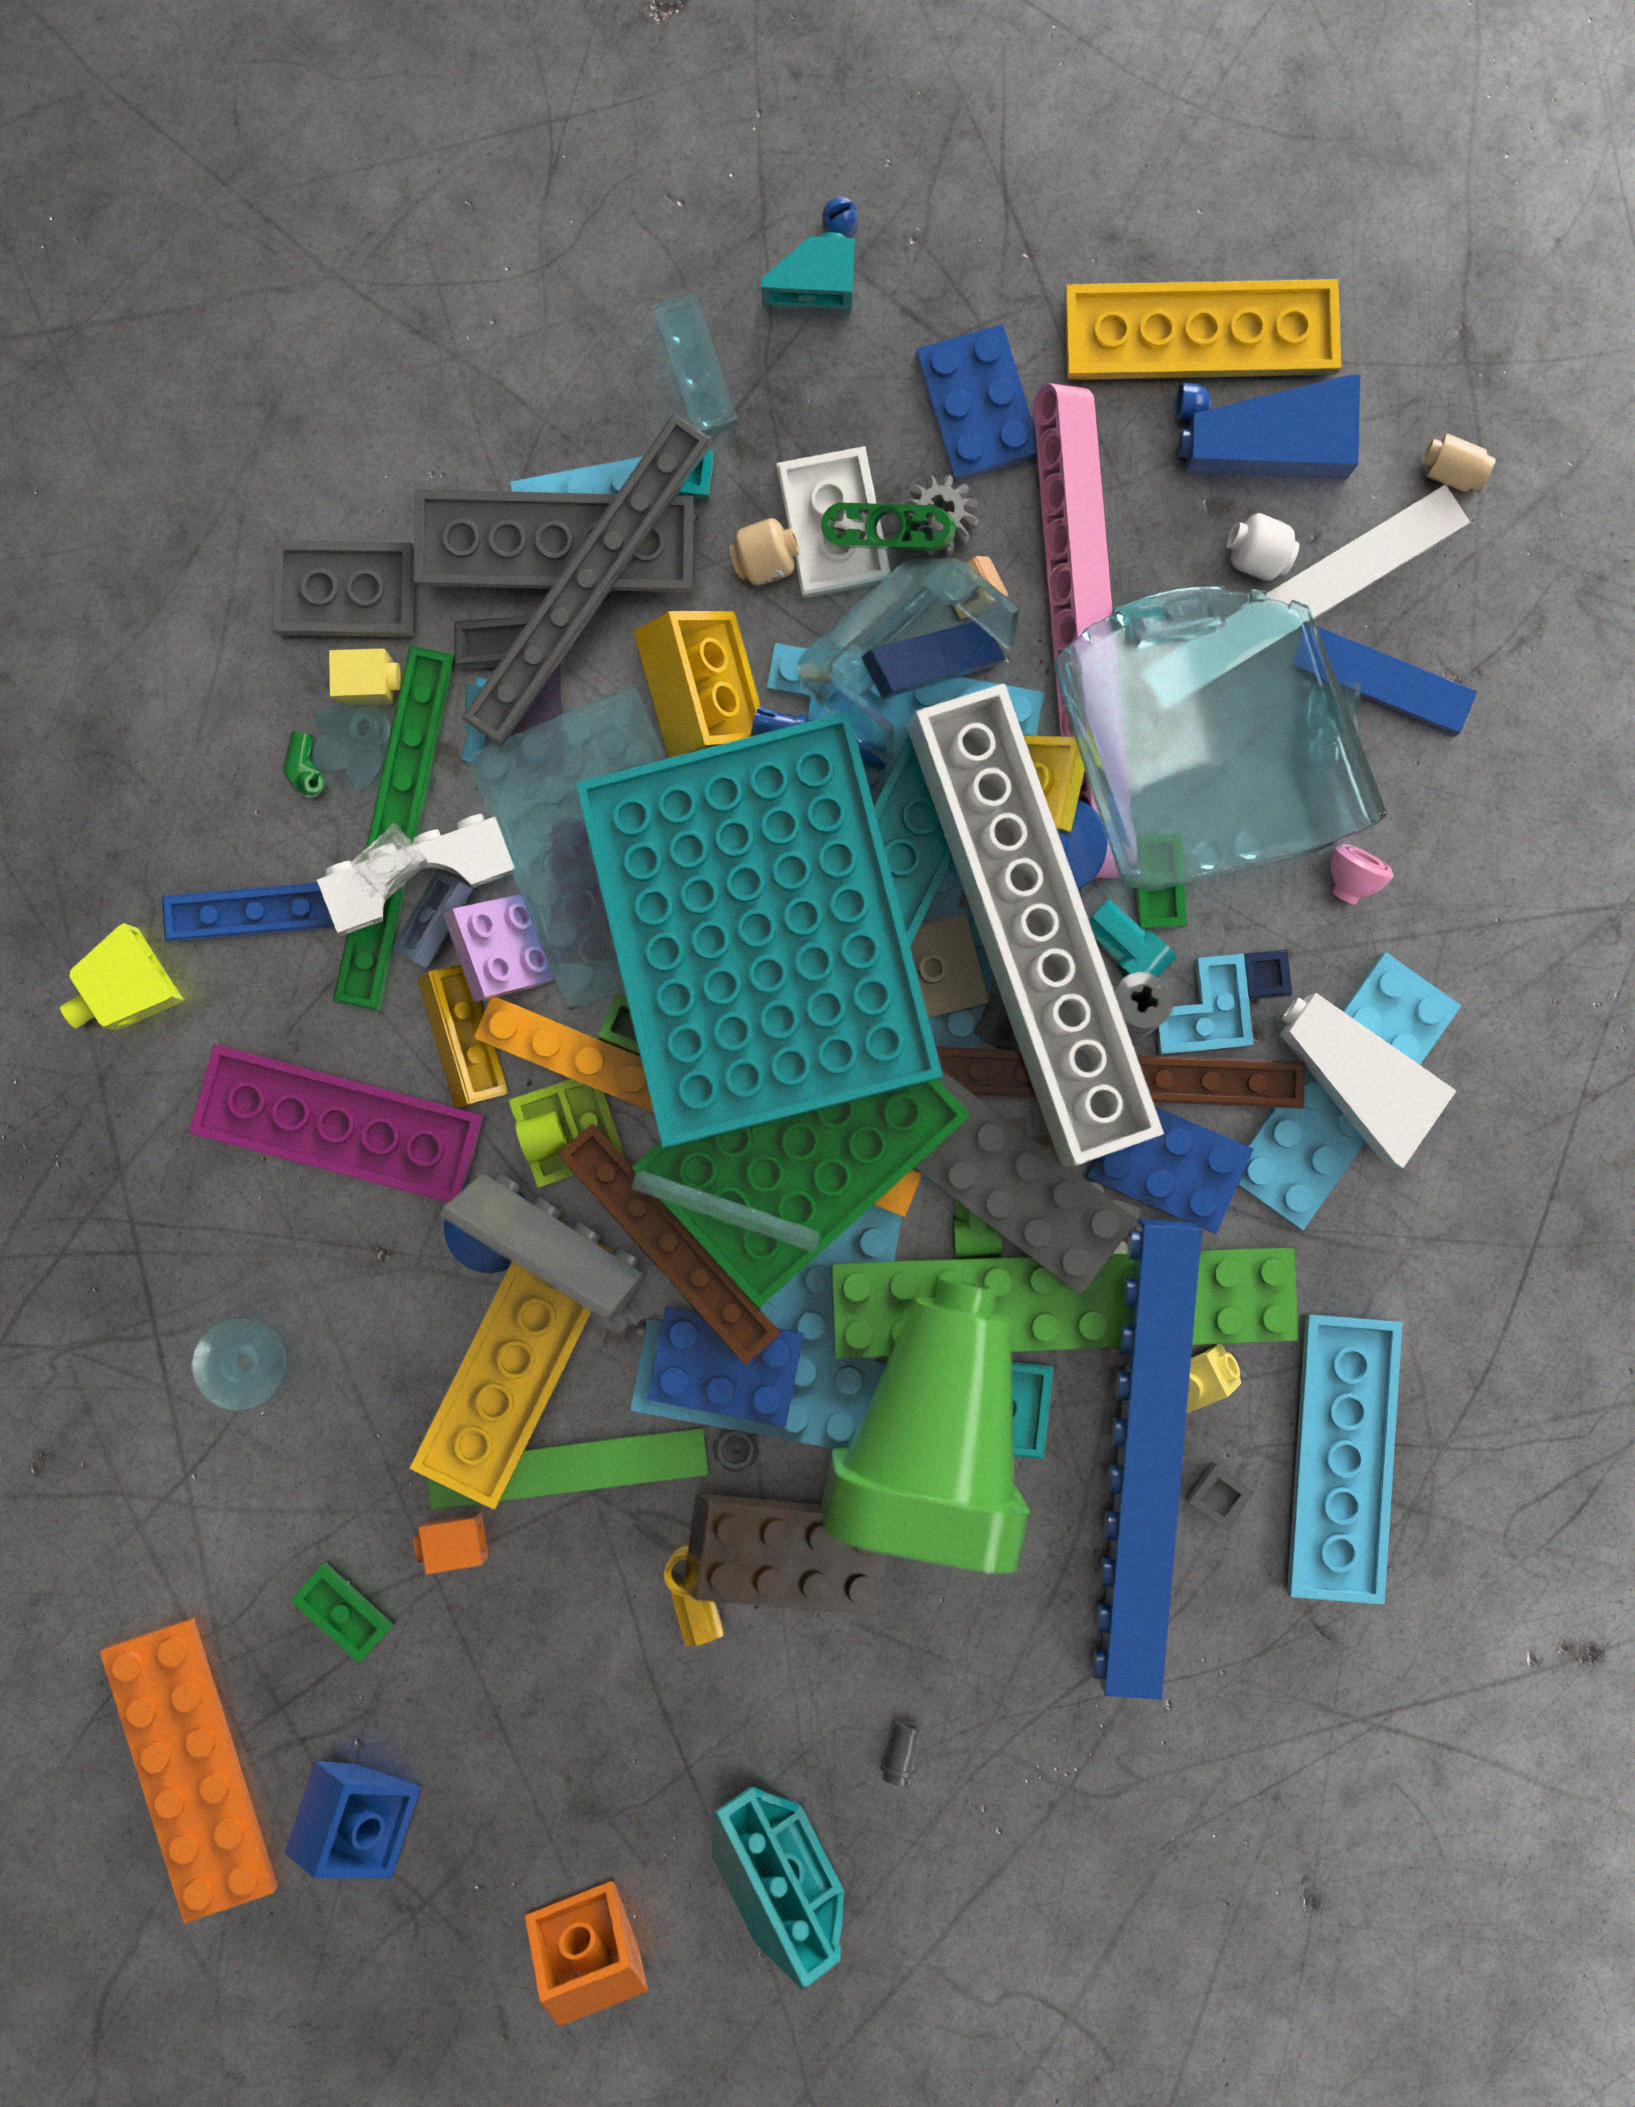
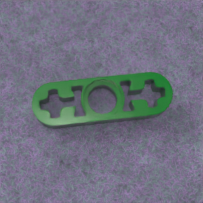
[821,503,956,551]

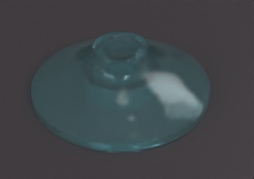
[192,1317,286,1411]

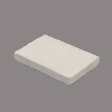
[776,446,891,599]

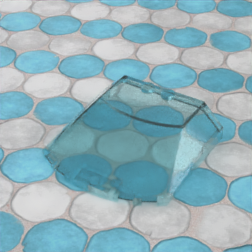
[1053,586,1387,891]

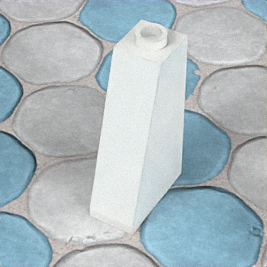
[1280,993,1456,1169]

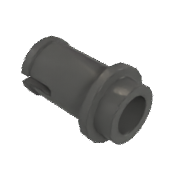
[880,1721,923,1787]

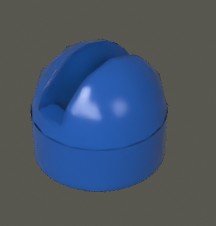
[822,197,858,238]
[1175,383,1211,421]

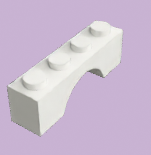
[317,814,515,937]

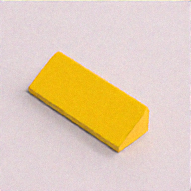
[418,964,509,1109]

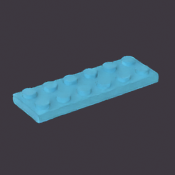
[1238,952,1461,1230]
[1287,1314,1403,1605]

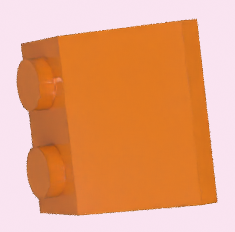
[525,1881,648,2027]

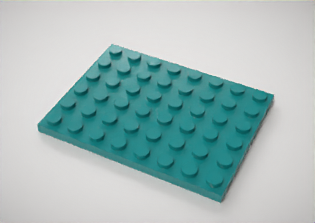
[576,711,943,1149]

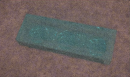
[653,292,738,435]

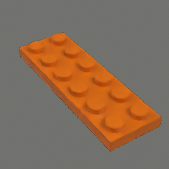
[100,1618,278,1923]

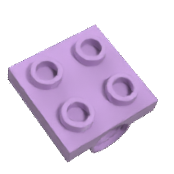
[443,893,557,1002]

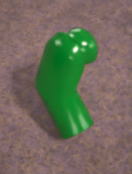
[283,731,325,798]

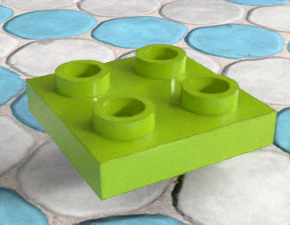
[509,1079,627,1188]

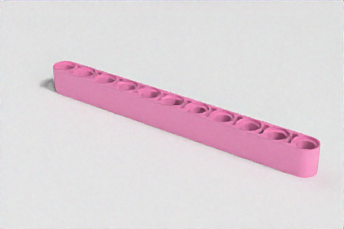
[1034,383,1133,878]

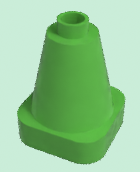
[821,1277,1029,1573]

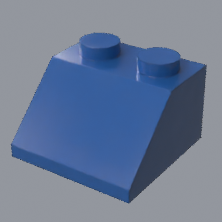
[285,1761,421,1879]

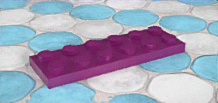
[189,1044,484,1203]

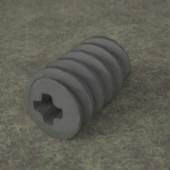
[1113,972,1173,1045]

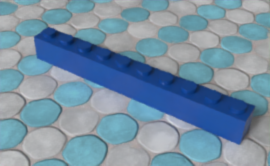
[1092,1219,1202,1700]

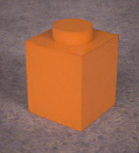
[413,1512,489,1575]

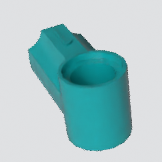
[1089,898,1176,978]

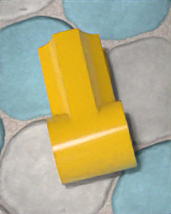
[664,1546,725,1647]

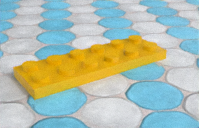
[1064,279,1341,380]
[409,1242,615,1510]

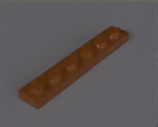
[558,1123,781,1367]

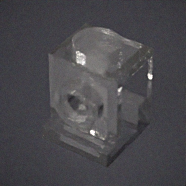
[352,823,427,901]

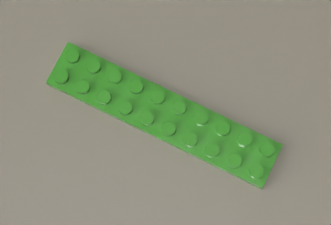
[831,1247,1298,1359]

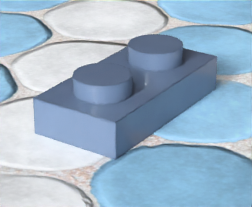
[391,869,473,969]

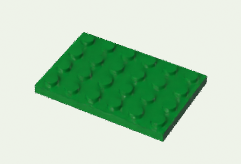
[632,1080,971,1309]

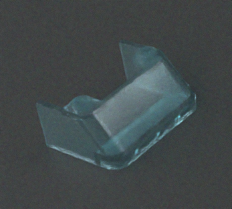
[797,558,1019,764]

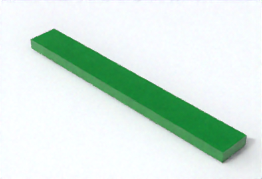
[332,645,455,1012]

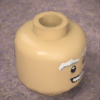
[729,518,800,586]

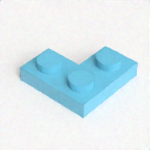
[1156,954,1254,1055]

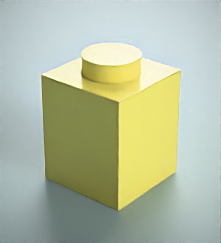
[329,649,401,706]

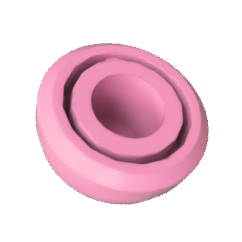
[1330,844,1394,905]

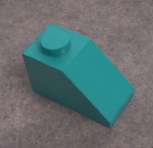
[761,232,855,310]

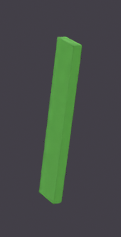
[427,1427,709,1510]

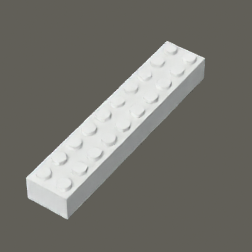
[906,683,1164,1167]

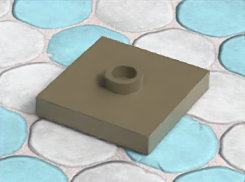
[910,913,989,1019]

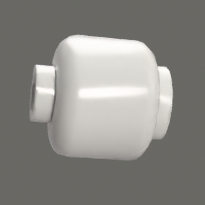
[1227,513,1299,581]

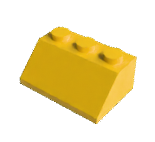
[634,611,761,758]

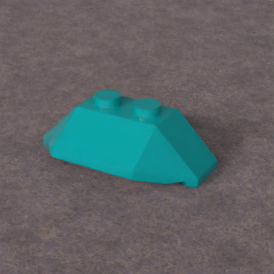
[712,1787,844,1989]

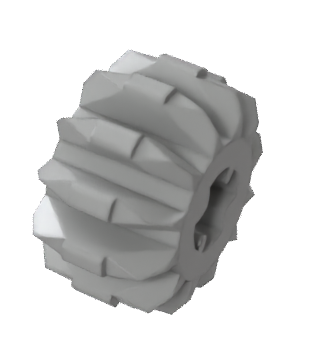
[902,475,978,555]

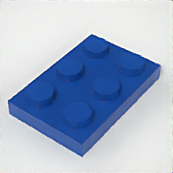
[916,324,1037,482]
[1087,1106,1254,1235]
[647,1306,804,1427]

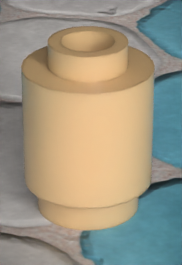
[1421,433,1495,493]

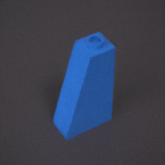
[1178,374,1360,479]

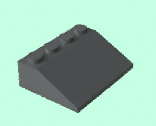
[439,1172,645,1323]

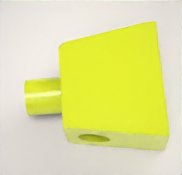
[60,923,184,1031]

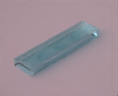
[631,1171,822,1252]

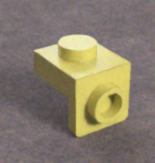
[1186,1344,1241,1414]

